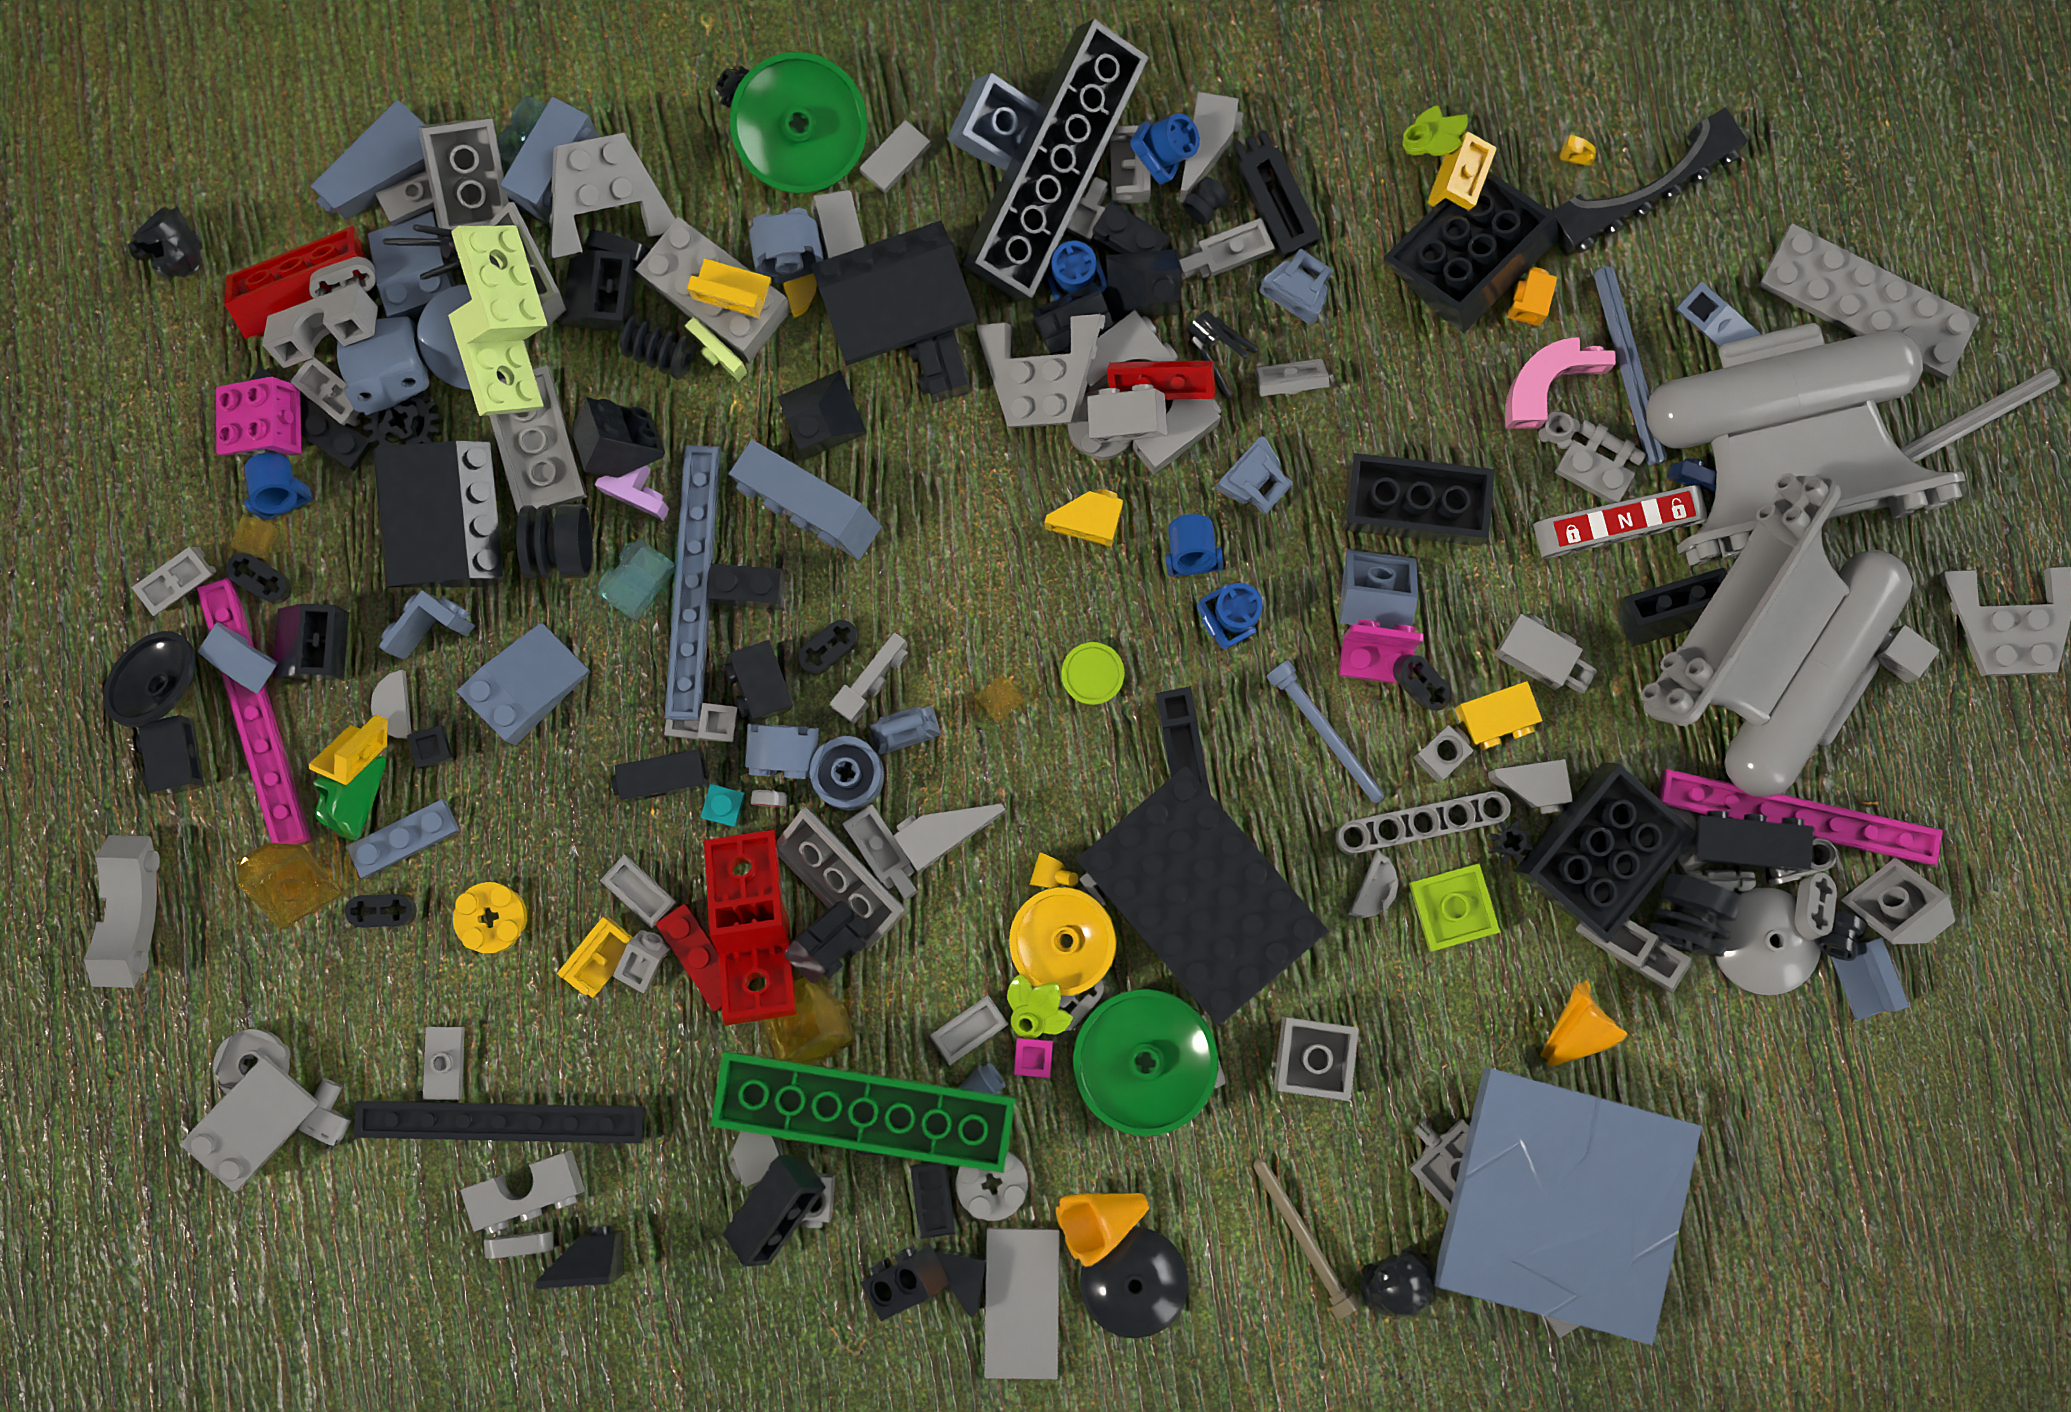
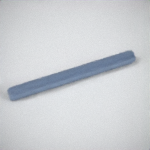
[1594,266,1667,465]

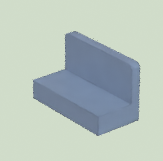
[1831,938,1909,1019]

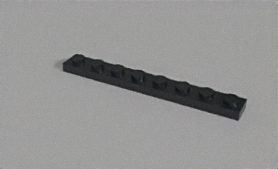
[354,1100,646,1144]

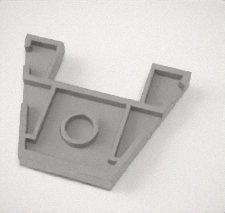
[548,133,676,259]
[977,314,1105,428]
[1939,567,2071,676]

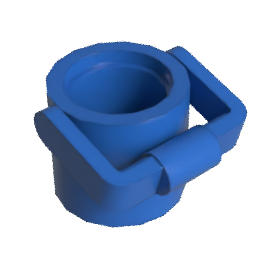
[1130,113,1200,185]
[1046,241,1108,300]
[244,452,313,520]
[1165,514,1224,577]
[1197,583,1263,649]

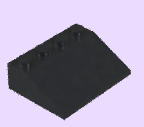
[1383,170,1559,333]
[811,220,978,366]
[373,441,504,588]
[1514,762,1697,943]

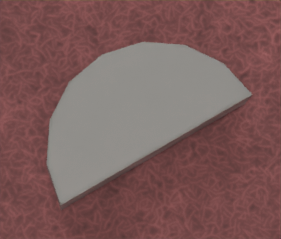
[371,670,412,739]
[1347,850,1399,918]

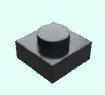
[407,725,454,770]

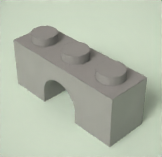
[262,283,378,368]
[460,1150,585,1235]

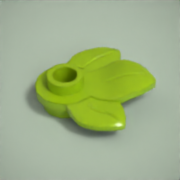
[1403,105,1468,156]
[1007,974,1073,1039]

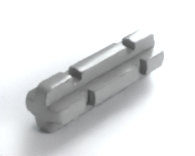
[1685,870,1756,891]

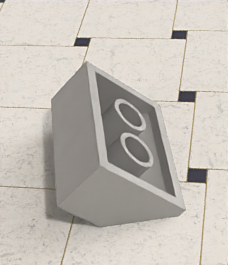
[418,118,509,230]
[486,202,566,328]

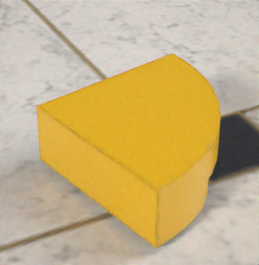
[1560,135,1596,166]
[783,273,818,318]

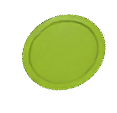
[1061,642,1125,705]

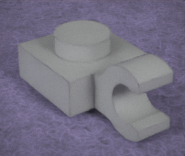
[1065,177,1108,243]

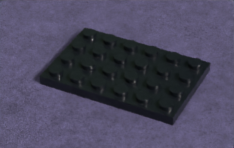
[1076,765,1329,1027]

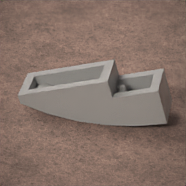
[1576,919,1691,994]

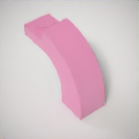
[1505,338,1616,429]

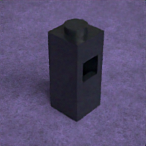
[611,749,710,803]

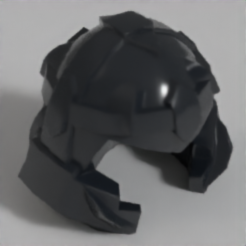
[127,206,202,279]
[1360,1246,1435,1320]

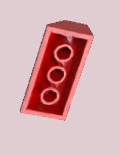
[224,225,374,339]

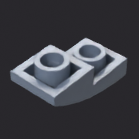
[197,622,278,694]

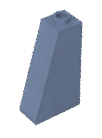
[311,99,427,220]

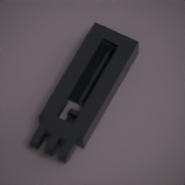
[1233,129,1322,261]

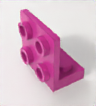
[216,377,301,456]
[1338,620,1424,684]

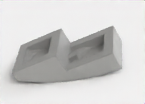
[664,703,738,742]

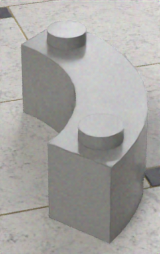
[83,835,160,988]

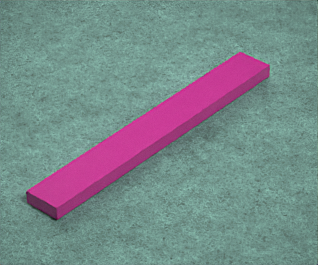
[196,577,312,852]
[1657,769,1943,865]

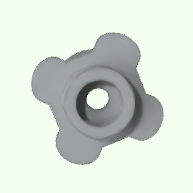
[1539,412,1580,449]

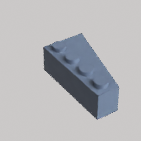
[729,440,882,561]

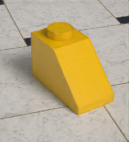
[1045,489,1123,547]

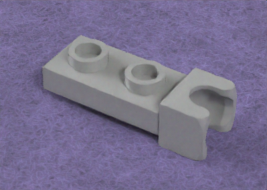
[830,632,908,725]

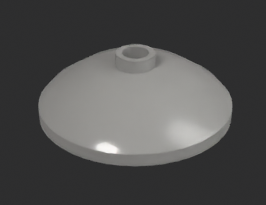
[1712,888,1821,995]

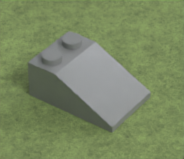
[180,1055,320,1193]

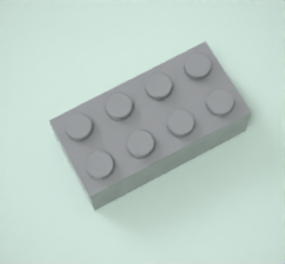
[635,217,791,363]

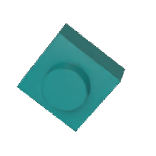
[700,784,746,828]

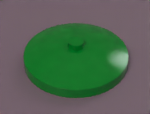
[729,52,867,194]
[1073,989,1219,1136]

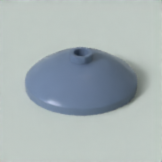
[417,285,505,390]

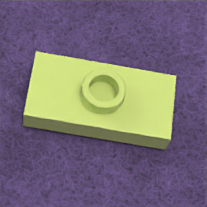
[685,317,747,382]

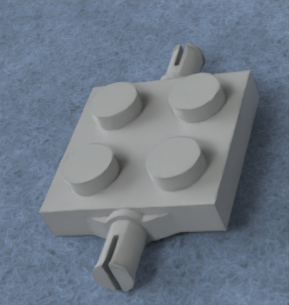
[1408,1119,1469,1213]

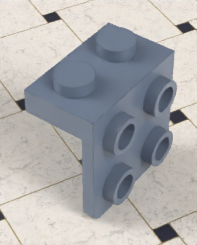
[379,590,475,659]

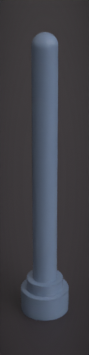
[1266,659,1384,803]

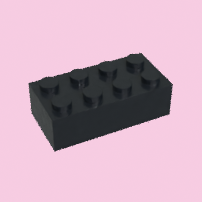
[1342,453,1495,546]

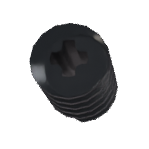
[620,313,697,380]

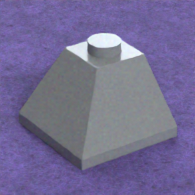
[1840,857,1955,944]

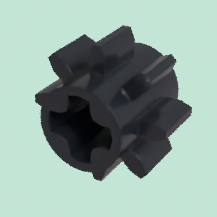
[716,65,749,109]
[1487,820,1533,864]

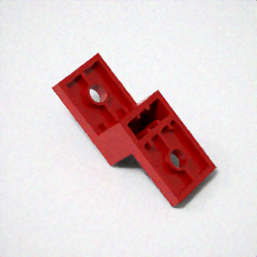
[704,830,797,1026]

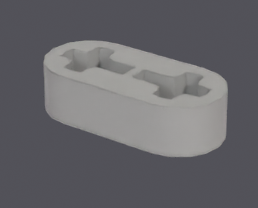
[309,257,376,299]
[1795,872,1837,940]
[1060,980,1104,1031]
[484,1231,554,1259]

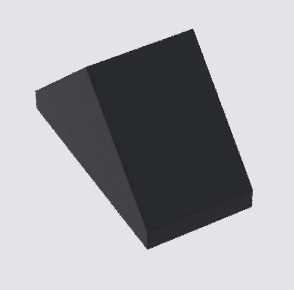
[933,1247,986,1318]

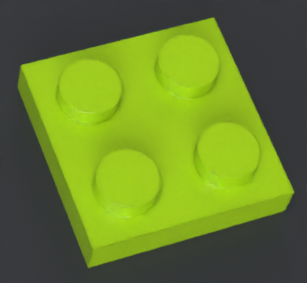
[1409,863,1500,952]

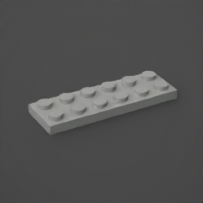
[1758,223,1980,380]

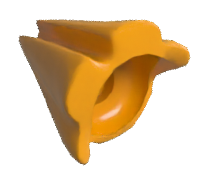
[1540,980,1628,1067]
[1056,1193,1149,1267]

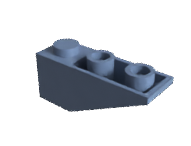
[1674,281,1761,348]

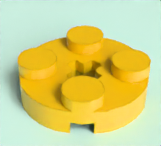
[453,882,527,953]

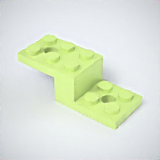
[448,225,548,416]

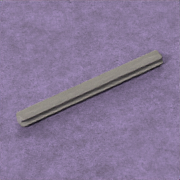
[1900,369,2060,463]

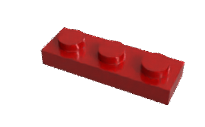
[1107,361,1216,400]
[655,904,722,1012]

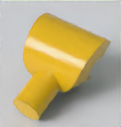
[1029,852,1078,889]

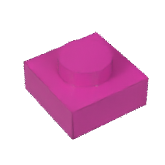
[1014,1038,1053,1078]

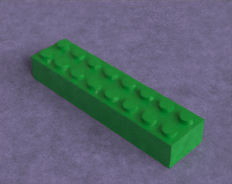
[710,1050,1016,1173]

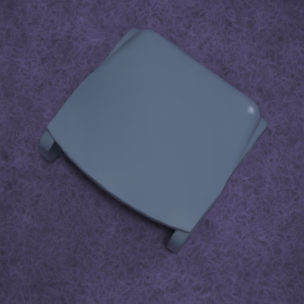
[337,316,429,415]

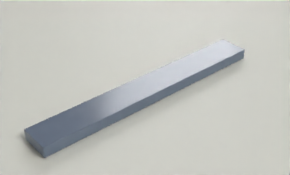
[665,445,721,721]

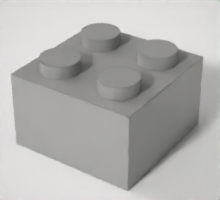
[1273,1017,1359,1101]

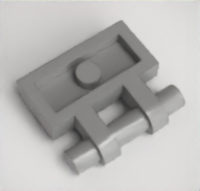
[1554,420,1646,504]

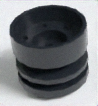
[516,504,593,579]
[1649,873,1743,957]

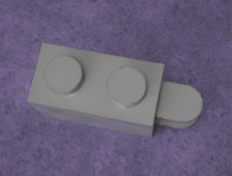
[1494,614,1597,693]

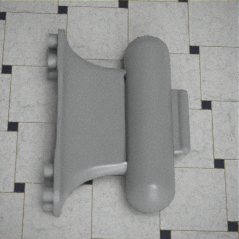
[1646,323,1966,567]
[1641,473,1913,797]

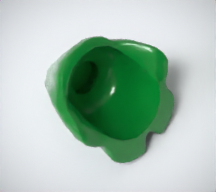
[313,755,386,842]

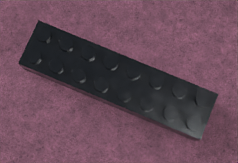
[959,19,1149,302]

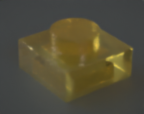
[230,515,279,560]
[975,674,1024,724]

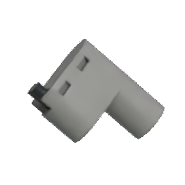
[298,1078,352,1150]

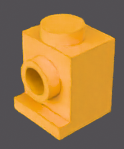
[1507,268,1558,326]

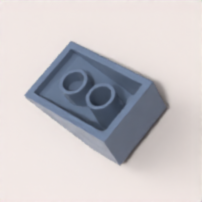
[947,73,1039,171]
[368,212,458,323]
[456,622,591,745]

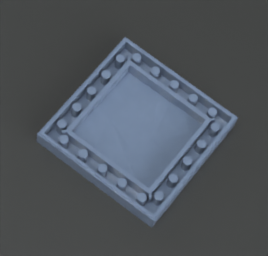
[1433,1067,1702,1345]

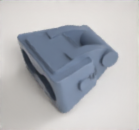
[1260,249,1334,325]
[1216,436,1293,514]
[869,705,941,754]

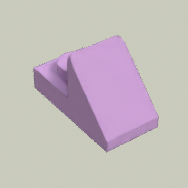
[595,465,669,521]

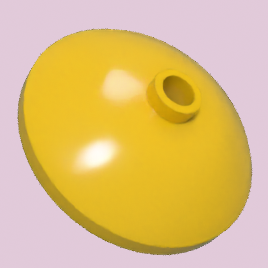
[1009,887,1116,996]

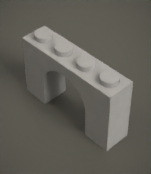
[1086,310,1221,475]

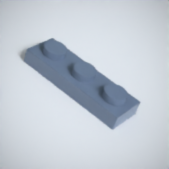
[346,799,460,879]

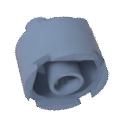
[749,208,823,284]
[745,724,819,779]
[809,736,884,811]

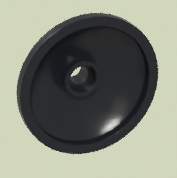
[103,631,195,727]
[1080,1226,1189,1338]

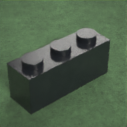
[1617,567,1727,647]
[1694,810,1814,872]
[723,1155,826,1267]

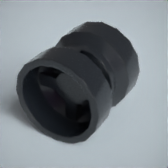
[1182,176,1230,226]
[1819,912,1867,961]

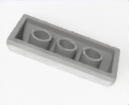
[777,807,908,950]

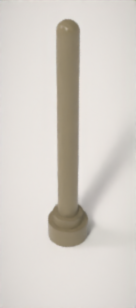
[1253,1158,1362,1320]

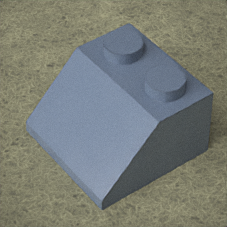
[1340,549,1418,629]

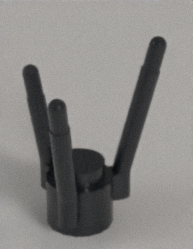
[383,224,462,280]
[1189,310,1259,399]

